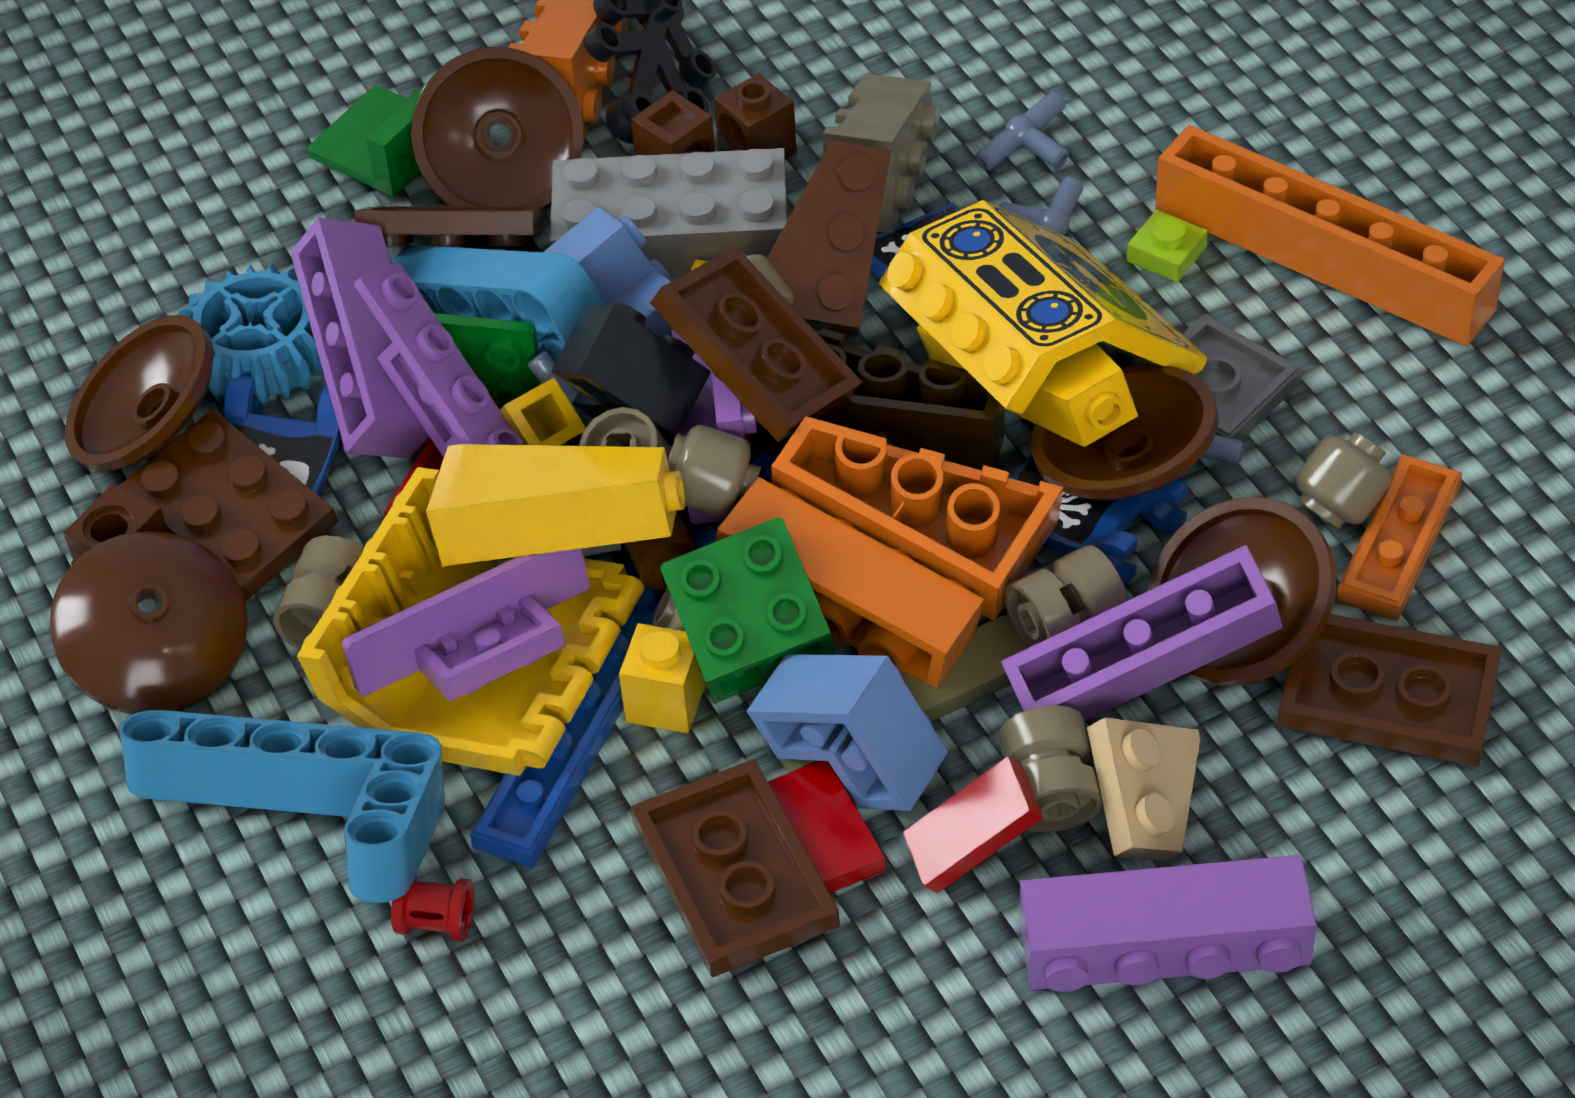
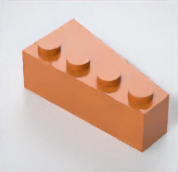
[508,0,629,140]
[771,416,1064,621]
[716,477,984,688]

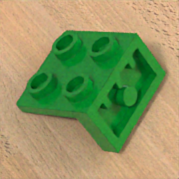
[307,81,428,197]
[434,313,541,410]
[660,517,836,704]

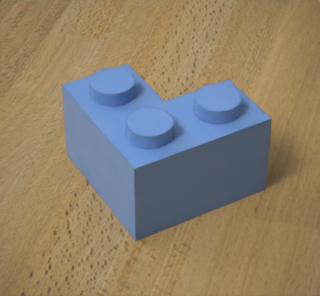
[543,206,673,337]
[746,654,948,811]

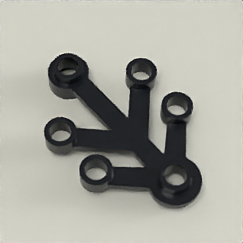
[584,0,717,144]

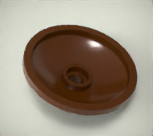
[411,47,584,208]
[65,315,213,471]
[1030,364,1219,500]
[1147,497,1336,686]
[50,531,247,714]

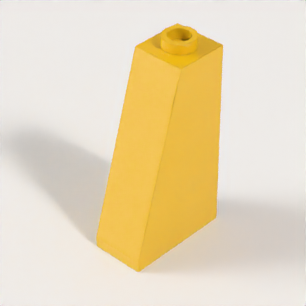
[916,325,1138,447]
[426,444,685,567]

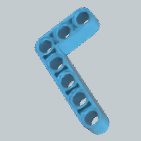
[392,245,605,362]
[119,710,445,903]

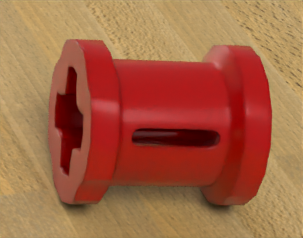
[391,876,475,942]

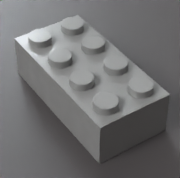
[550,148,788,280]

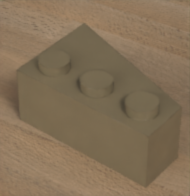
[822,73,940,233]

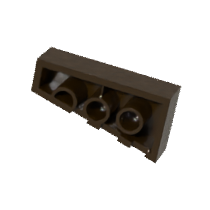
[750,328,1005,470]

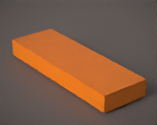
[1336,454,1463,621]

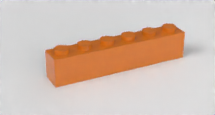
[1155,125,1505,347]

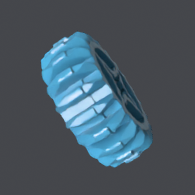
[179,264,324,406]

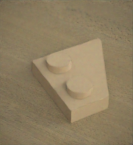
[1087,717,1200,861]

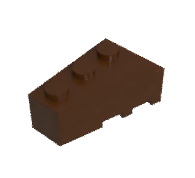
[767,140,891,337]

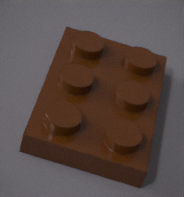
[355,206,543,246]
[650,246,862,443]
[120,409,338,602]
[1277,614,1502,767]
[630,759,840,978]

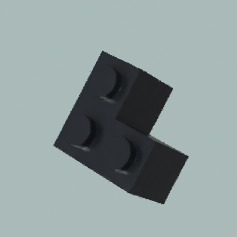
[551,302,711,437]

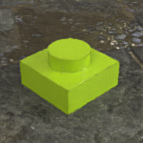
[1127,209,1208,282]

